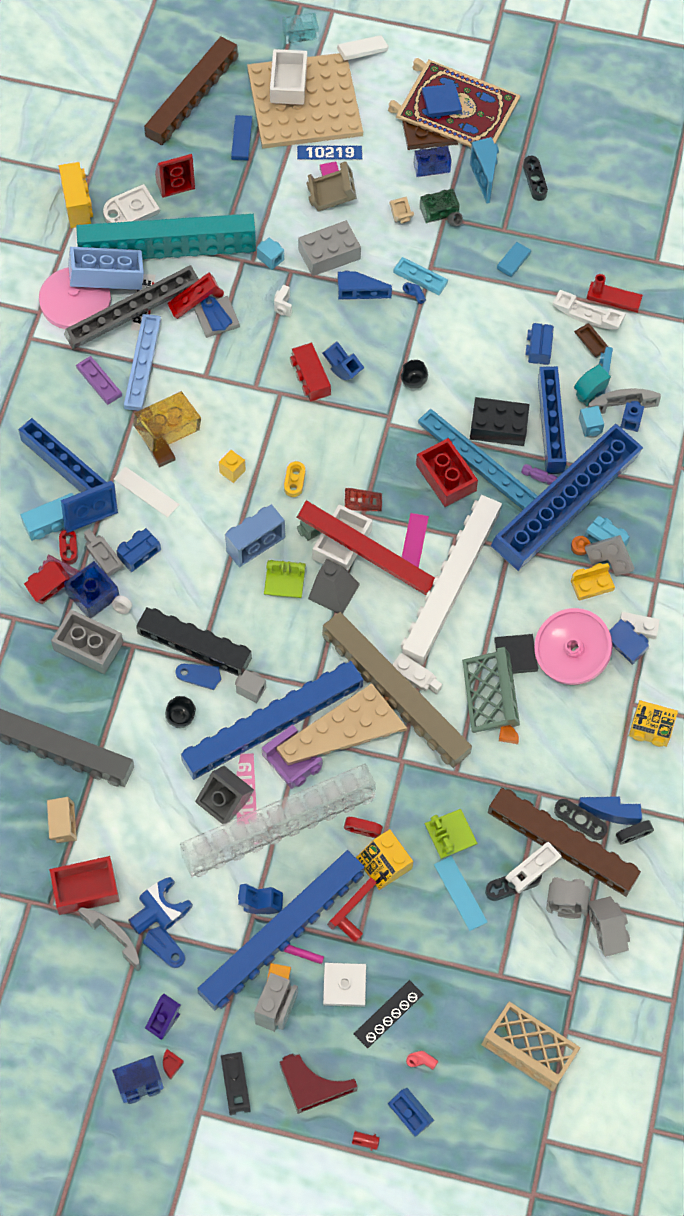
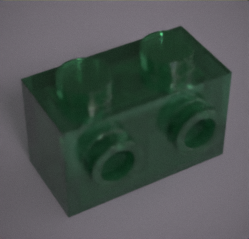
[419,189,460,223]

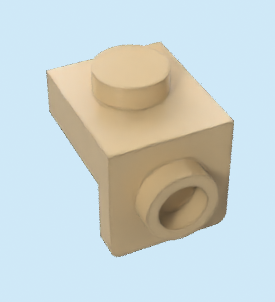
[389,196,414,223]

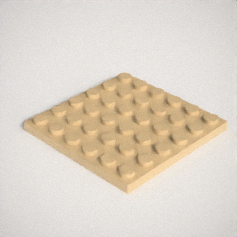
[247,53,363,149]

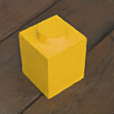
[219,450,246,483]

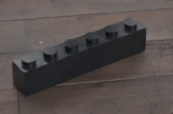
[136,607,252,676]

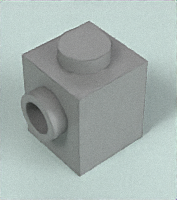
[235,670,266,703]

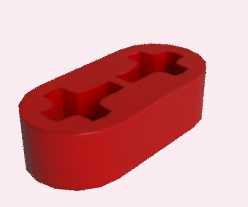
[59,530,78,565]
[344,817,383,838]

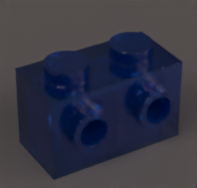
[413,146,452,177]

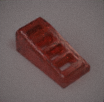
[345,488,382,511]

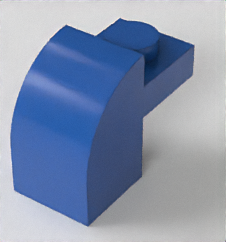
[322,341,364,380]
[238,884,283,915]

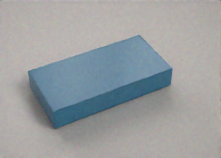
[497,242,531,277]

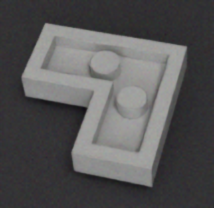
[585,535,635,576]

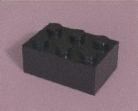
[469,397,530,446]

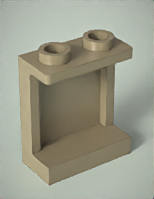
[307,161,357,212]

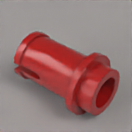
[352,1131,380,1151]

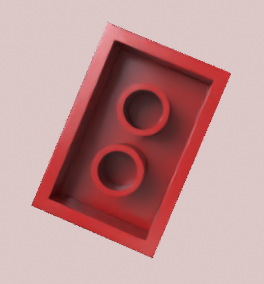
[416,438,478,507]

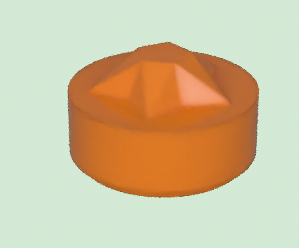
[571,536,590,555]

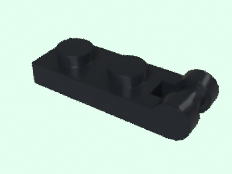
[220,1052,251,1115]

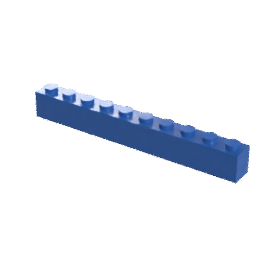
[181,661,363,780]
[197,850,365,1011]

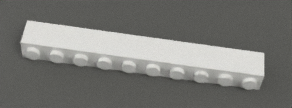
[400,495,502,665]

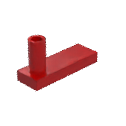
[167,272,224,319]
[586,274,643,313]
[327,877,377,942]

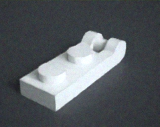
[505,842,562,893]

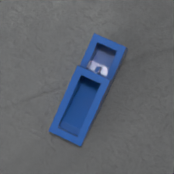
[578,796,642,825]

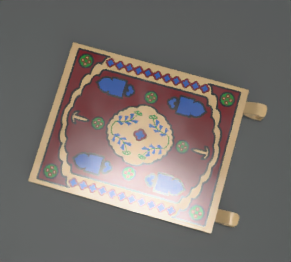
[388,58,521,148]

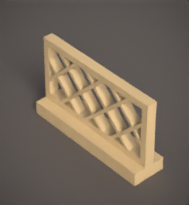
[482,1002,581,1092]

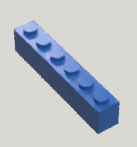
[538,366,567,473]
[18,418,107,492]

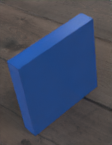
[422,84,462,118]

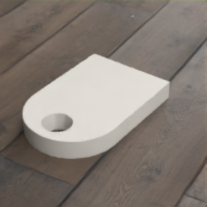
[103,184,160,223]

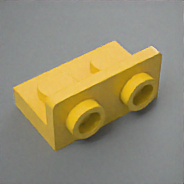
[571,563,615,601]

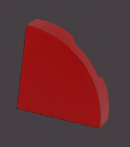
[163,1049,184,1079]

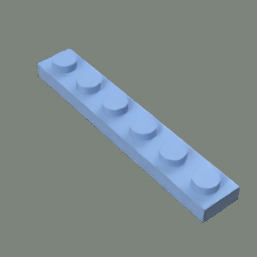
[124,314,161,411]

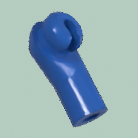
[403,282,426,304]

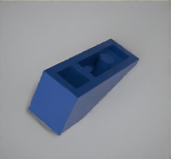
[338,271,392,300]

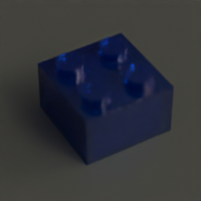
[64,561,119,618]
[112,1055,164,1104]

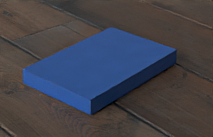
[61,481,118,533]

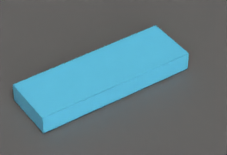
[393,257,448,295]

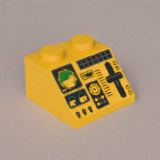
[629,700,678,747]
[356,829,413,890]

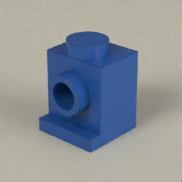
[620,401,644,432]

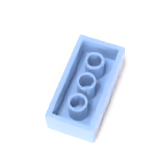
[68,247,144,290]

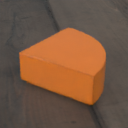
[499,725,519,744]

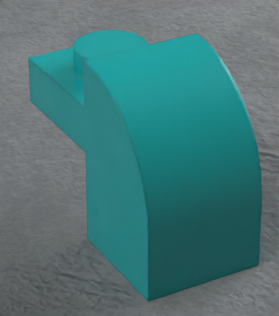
[574,364,611,407]

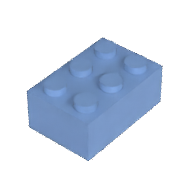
[225,504,285,568]

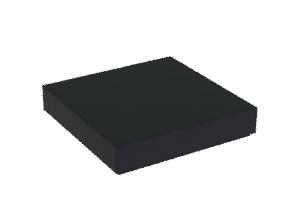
[494,634,538,674]

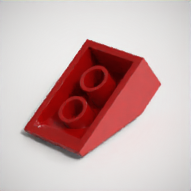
[155,154,195,198]

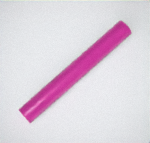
[283,945,324,964]

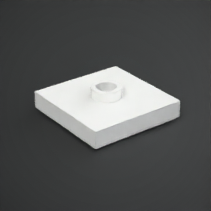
[323,963,366,1007]

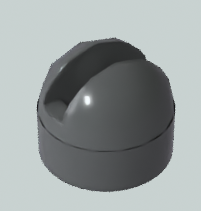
[447,212,463,227]

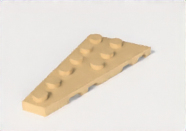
[276,683,407,765]

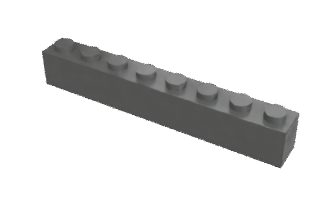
[64,265,199,350]
[0,709,134,787]

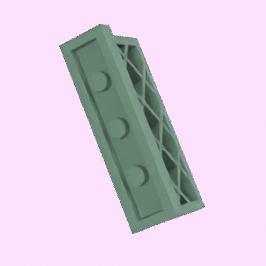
[462,647,520,733]

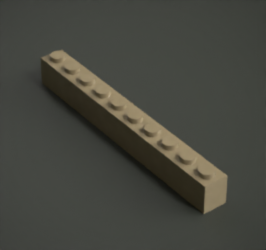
[322,612,472,768]

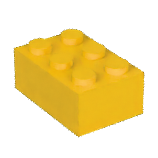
[58,162,93,228]

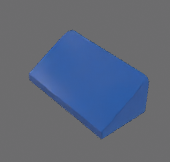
[388,1088,434,1137]

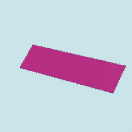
[402,513,429,568]

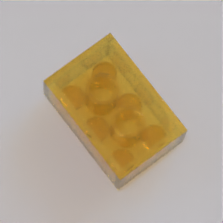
[133,391,201,452]

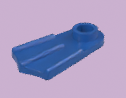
[201,296,233,331]
[175,664,221,690]
[143,926,185,968]

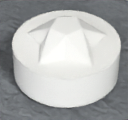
[112,595,132,614]

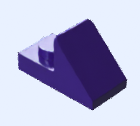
[145,994,181,1040]

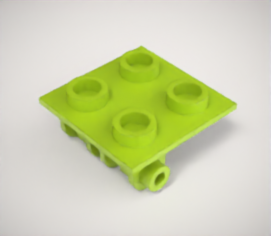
[264,560,306,598]
[424,809,478,859]

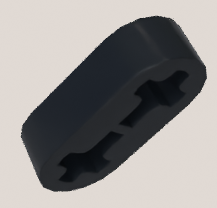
[616,820,654,845]

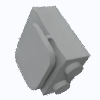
[254,973,298,1032]

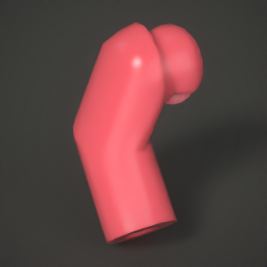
[406,1051,438,1070]

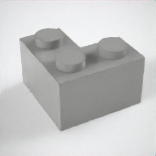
[588,896,630,957]

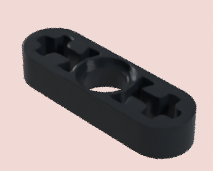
[523,156,548,201]
[554,799,608,840]
[485,873,542,901]

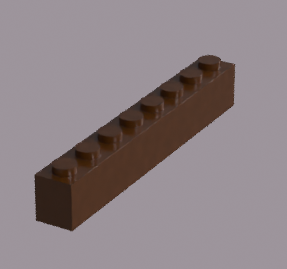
[144,36,239,145]
[488,787,641,897]

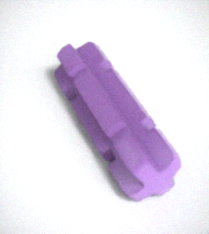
[521,464,557,485]

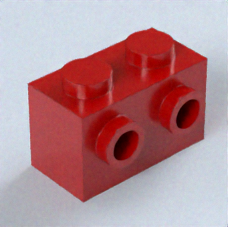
[24,561,72,604]

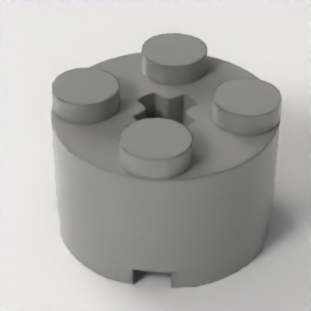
[546,877,590,919]

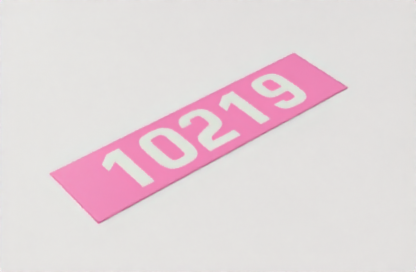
[236,753,257,825]

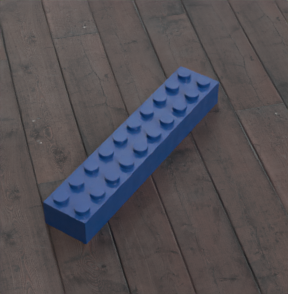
[491,423,643,571]

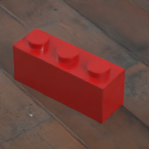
[290,342,331,402]

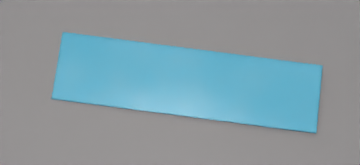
[434,856,487,931]

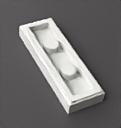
[337,35,389,60]

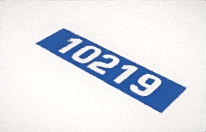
[297,146,362,159]

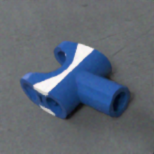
[128,877,193,935]

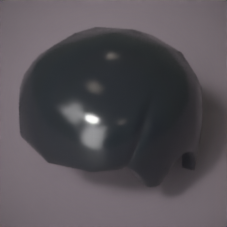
[401,359,428,389]
[165,696,196,728]

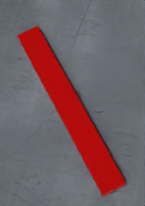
[296,500,435,595]

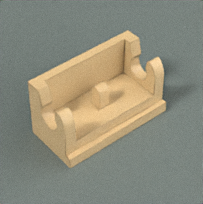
[47,797,77,843]

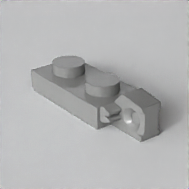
[84,529,124,577]

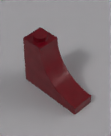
[280,1054,358,1114]

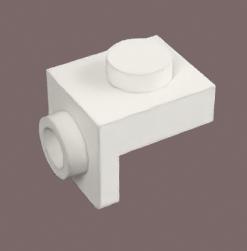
[274,285,292,317]

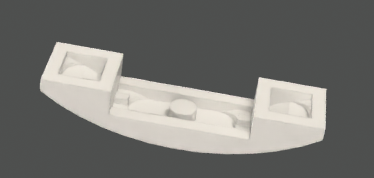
[553,290,626,329]

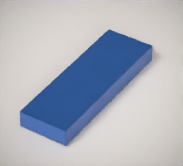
[231,115,252,161]

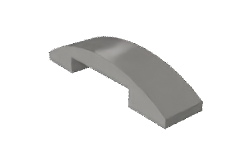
[588,388,661,414]
[78,907,141,971]

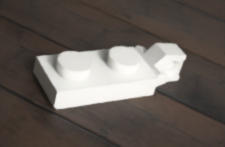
[392,653,442,694]

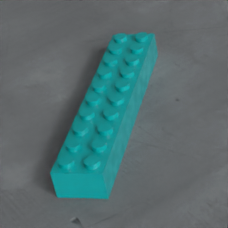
[76,213,256,260]

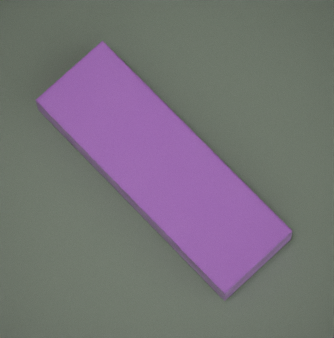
[76,356,122,405]

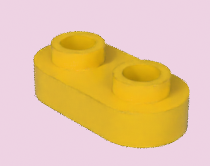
[284,461,305,497]

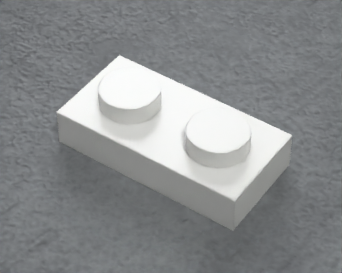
[620,612,660,639]

